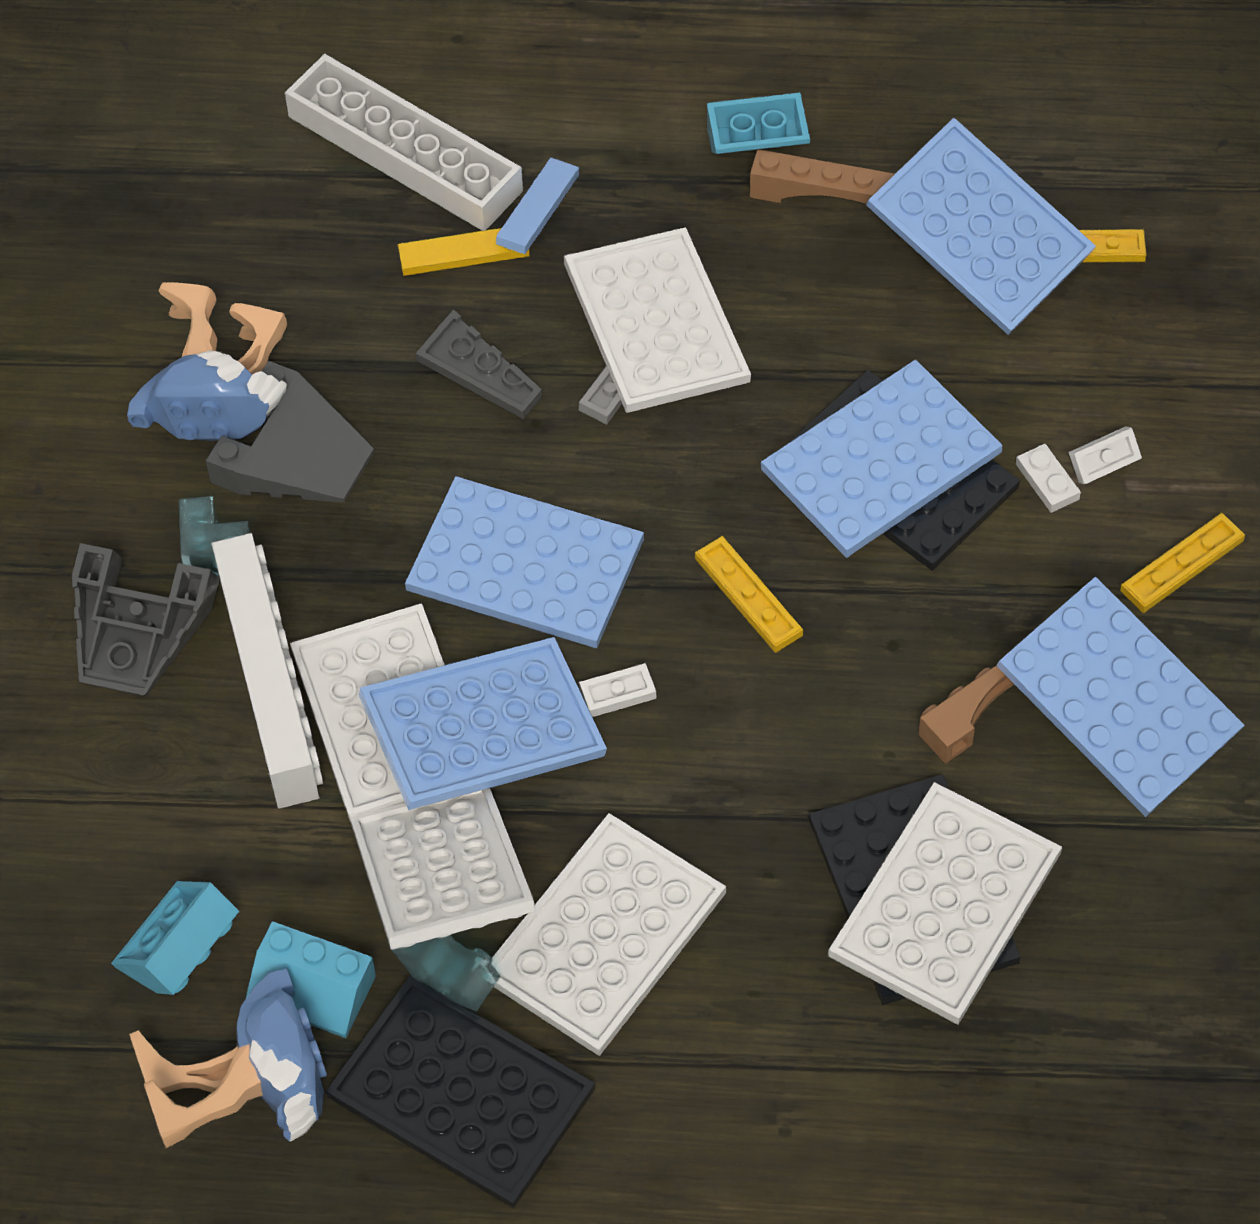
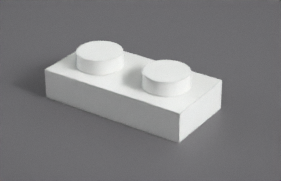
[1069,426,1142,484]
[1016,444,1081,513]
[579,663,656,717]

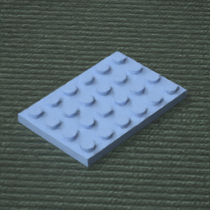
[866,118,1096,335]
[761,360,1002,558]
[405,476,644,648]
[997,577,1244,817]
[359,637,607,810]

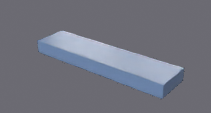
[496,158,579,254]

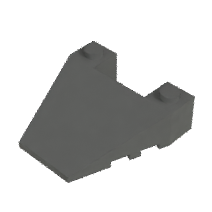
[206,361,374,503]
[72,543,220,697]

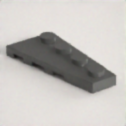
[416,309,542,419]

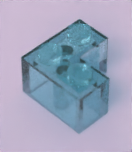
[179,496,250,575]
[392,935,501,1011]

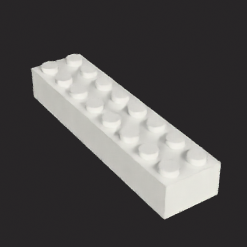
[285,54,523,231]
[212,533,323,809]

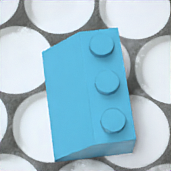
[707,93,810,154]
[111,881,239,995]
[246,921,376,1038]

